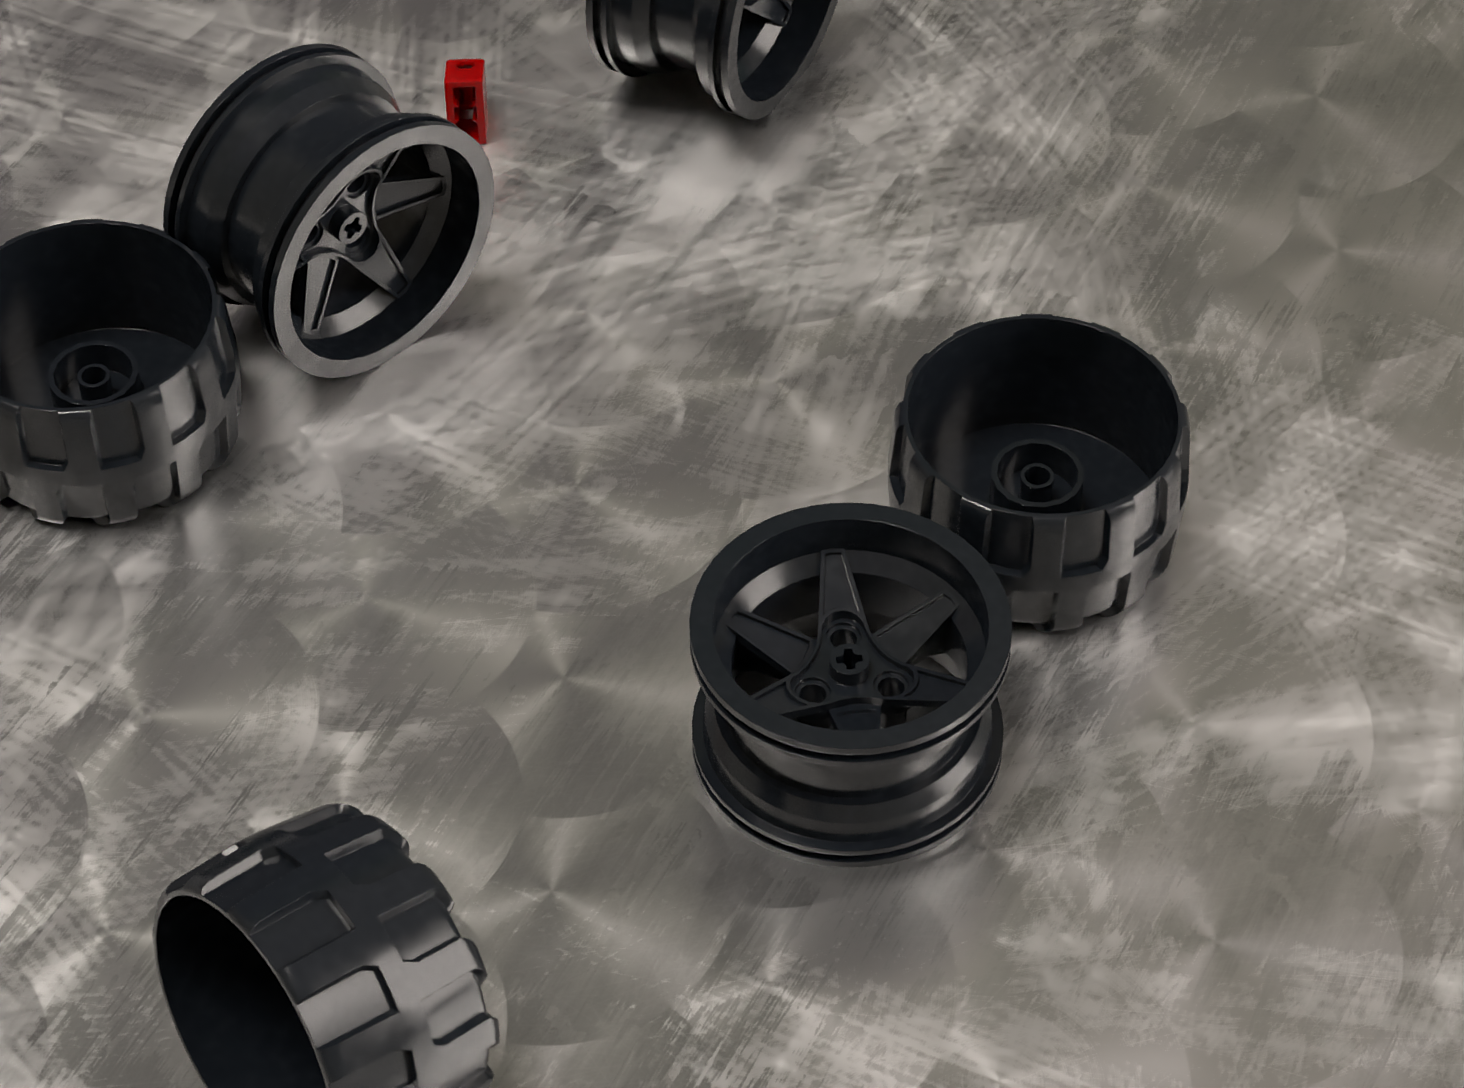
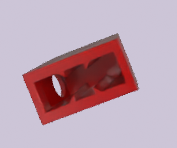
[444,59,487,144]

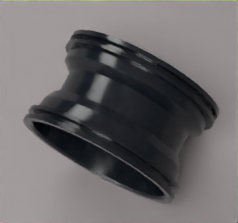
[585,0,838,120]
[163,43,494,378]
[689,503,1012,868]

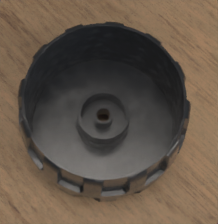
[0,219,242,525]
[887,314,1190,632]
[152,803,500,1088]

